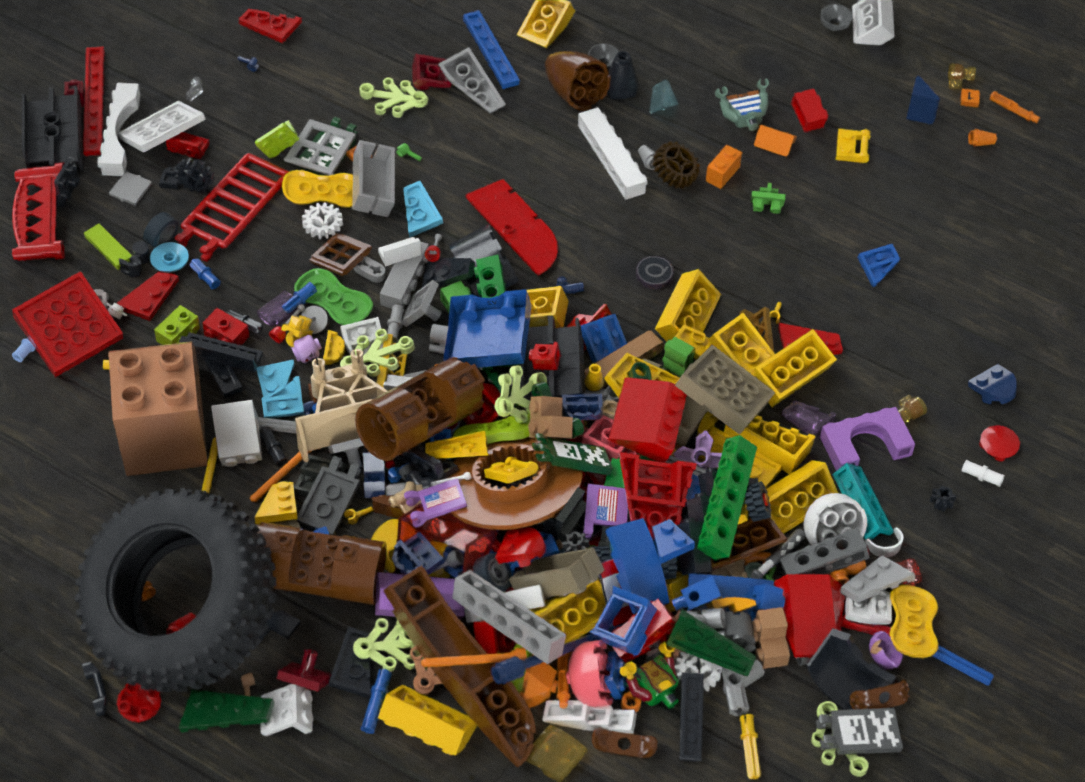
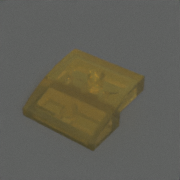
[525,724,588,782]

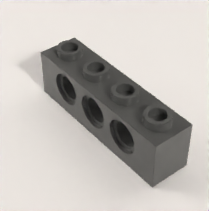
[780,528,869,575]

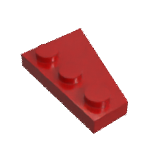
[239,9,302,43]
[117,271,179,321]
[778,323,843,355]

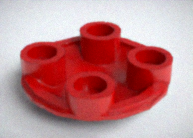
[979,425,1020,461]
[117,683,161,722]

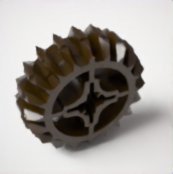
[652,141,700,189]

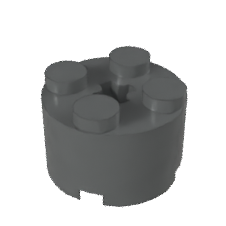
[714,611,755,652]

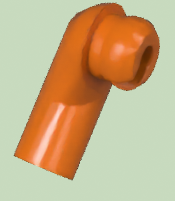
[744,551,771,566]

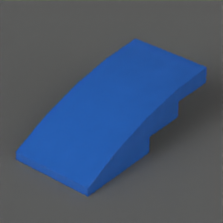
[605,518,670,615]
[687,574,774,622]

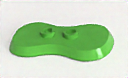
[294,268,373,325]

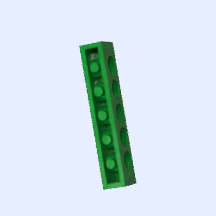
[474,255,519,370]
[697,435,757,560]

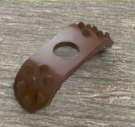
[849,680,910,710]
[592,727,658,758]

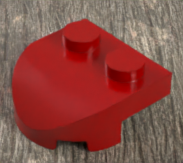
[495,527,546,568]

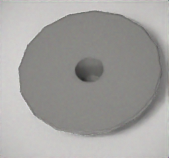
[301,306,328,334]

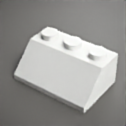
[852,0,894,45]

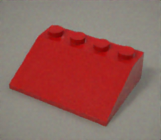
[608,377,687,463]

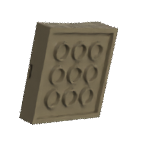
[675,345,775,435]

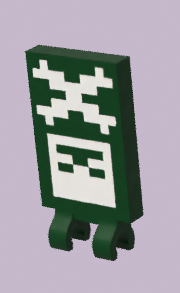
[296,117,357,176]
[532,433,613,476]

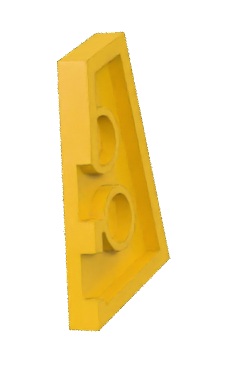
[425,431,488,459]

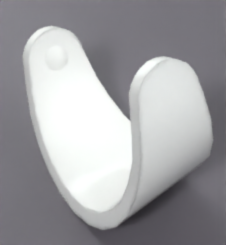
[865,527,903,558]

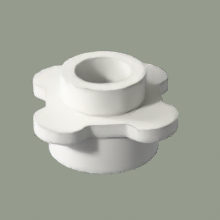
[106,302,127,319]

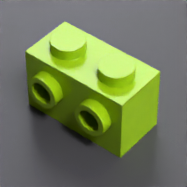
[154,305,200,345]

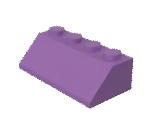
[375,573,464,620]

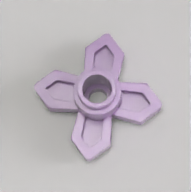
[674,431,722,470]

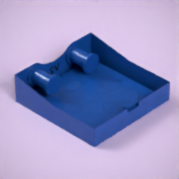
[443,290,532,368]

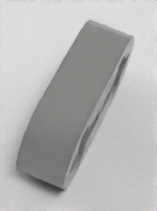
[354,256,386,283]

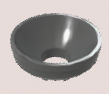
[821,4,852,31]
[588,43,619,70]

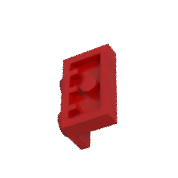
[166,132,210,159]

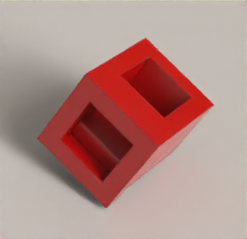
[529,342,561,370]

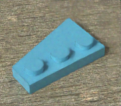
[403,181,443,237]

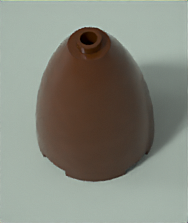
[545,51,611,111]

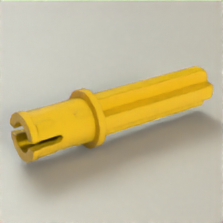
[740,714,761,779]

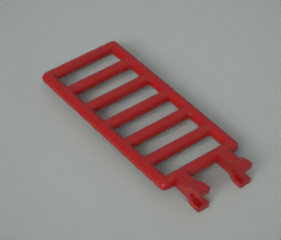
[175,153,289,262]

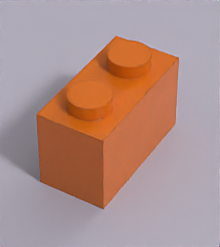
[706,145,742,189]

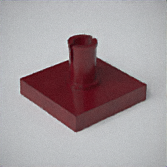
[277,649,332,692]

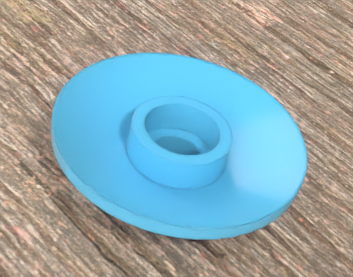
[150,242,189,272]

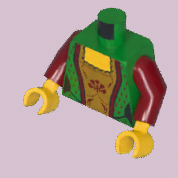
[620,642,679,709]

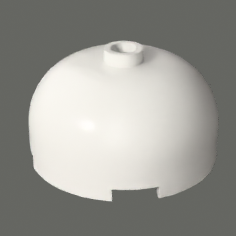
[804,493,867,550]

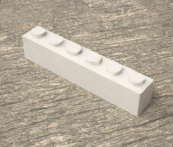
[578,107,647,200]

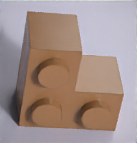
[528,396,573,439]
[753,607,790,669]

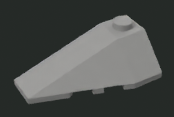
[439,47,506,114]

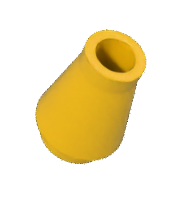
[585,364,604,391]

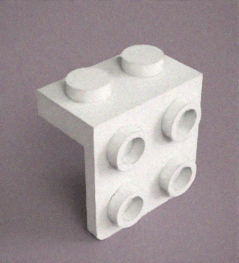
[261,684,313,736]

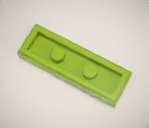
[84,224,132,270]

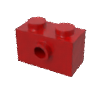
[791,89,828,132]
[202,308,249,345]

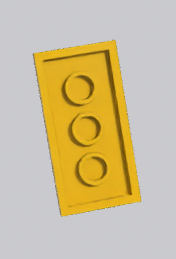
[698,427,782,489]

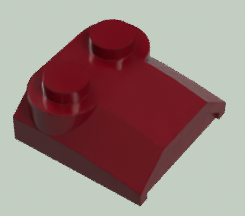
[412,54,451,91]

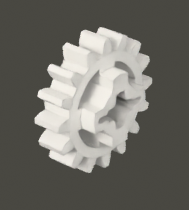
[302,202,343,239]
[675,652,722,691]

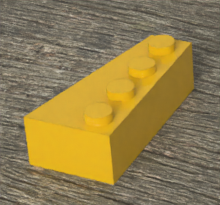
[724,415,815,474]

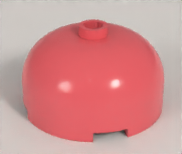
[567,640,613,707]

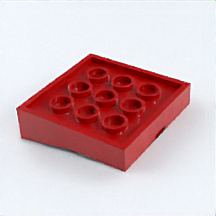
[12,271,123,377]

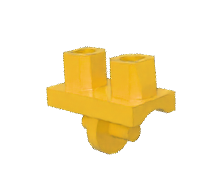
[281,315,313,347]

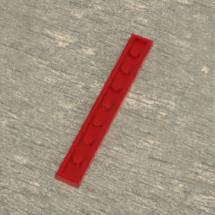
[83,47,105,156]

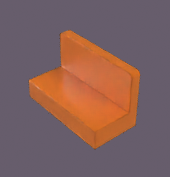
[754,125,797,156]

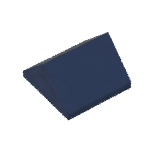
[906,76,940,124]

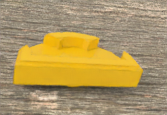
[323,330,345,365]

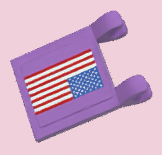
[404,478,467,527]
[583,484,628,539]

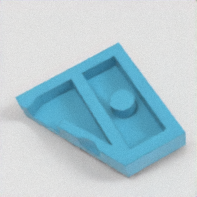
[257,360,295,397]
[262,376,304,418]

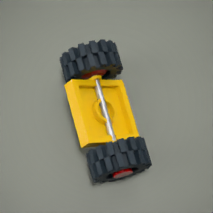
[683,481,771,524]

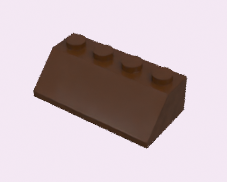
[711,518,787,571]

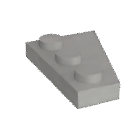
[841,555,915,603]

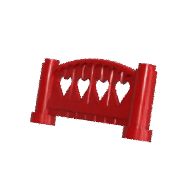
[12,163,65,261]

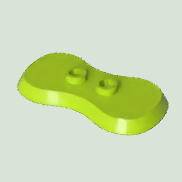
[453,414,530,445]

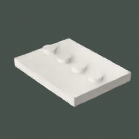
[118,101,205,152]

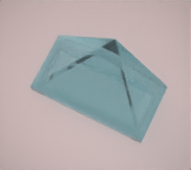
[649,80,678,114]

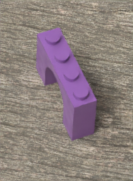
[820,407,915,471]

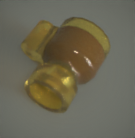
[948,63,976,89]
[898,395,927,424]

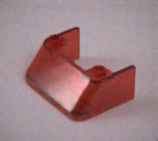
[397,503,499,573]

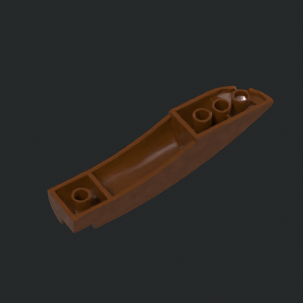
[383,565,536,767]

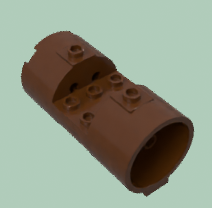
[355,357,485,461]
[257,522,387,605]

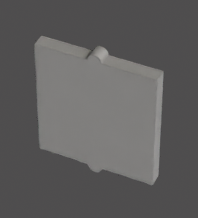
[109,171,152,206]

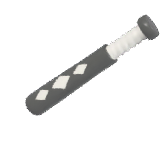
[751,529,806,579]

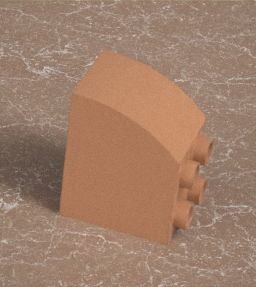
[109,341,208,476]

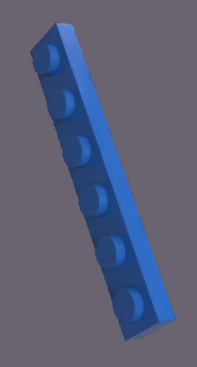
[463,11,519,89]

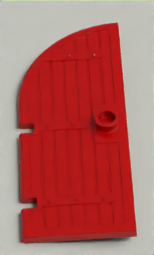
[465,179,558,276]

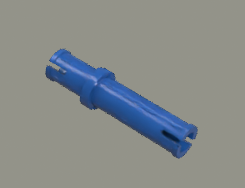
[361,669,392,734]

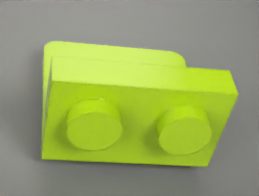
[255,120,300,159]

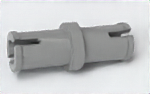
[387,304,404,343]

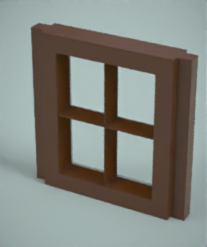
[309,233,372,276]

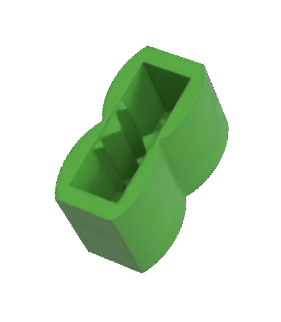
[662,337,695,377]

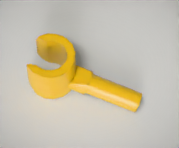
[770,302,782,324]
[344,507,373,525]

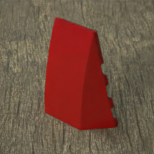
[619,452,697,541]
[774,574,845,657]

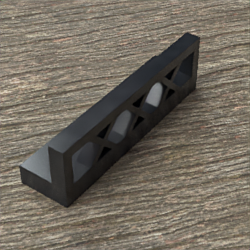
[179,332,263,372]
[396,444,459,481]

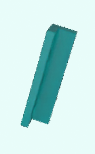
[832,463,894,540]

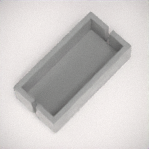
[352,140,395,217]

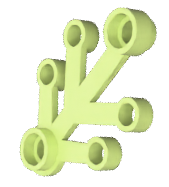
[360,78,428,118]
[340,329,415,377]
[495,365,547,423]
[353,618,416,671]
[811,701,868,777]

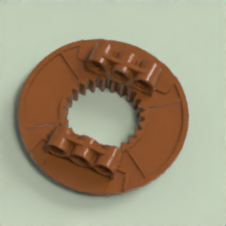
[446,437,582,530]

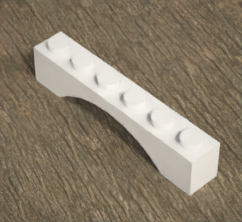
[98,83,141,176]

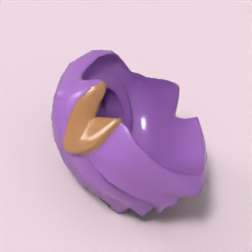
[869,631,903,670]

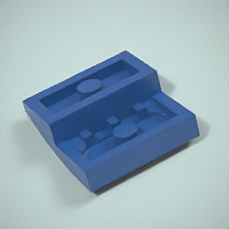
[581,314,627,363]

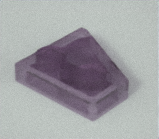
[257,290,307,327]
[782,401,837,436]

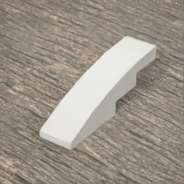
[464,585,546,623]
[543,700,637,734]

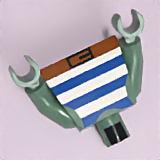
[715,79,769,131]

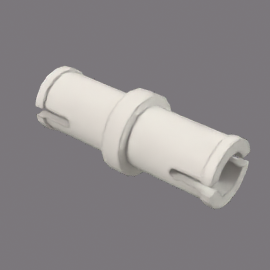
[962,460,1005,487]

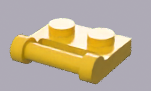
[836,129,870,163]
[484,456,538,483]

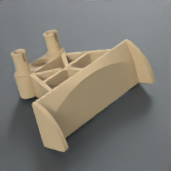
[295,349,387,462]

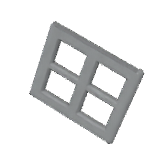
[284,119,356,176]

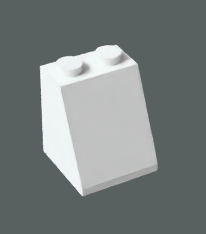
[212,400,262,467]

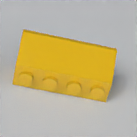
[655,269,721,341]
[754,329,837,407]
[766,460,838,534]
[532,579,606,644]
[378,684,477,755]

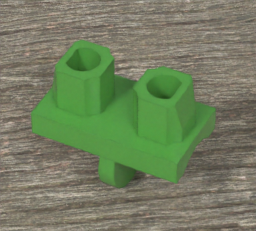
[751,183,786,214]

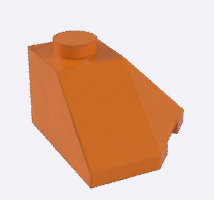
[520,654,558,709]

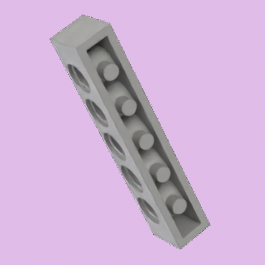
[452,570,566,664]

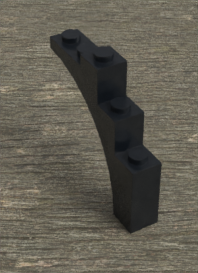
[677,468,758,576]

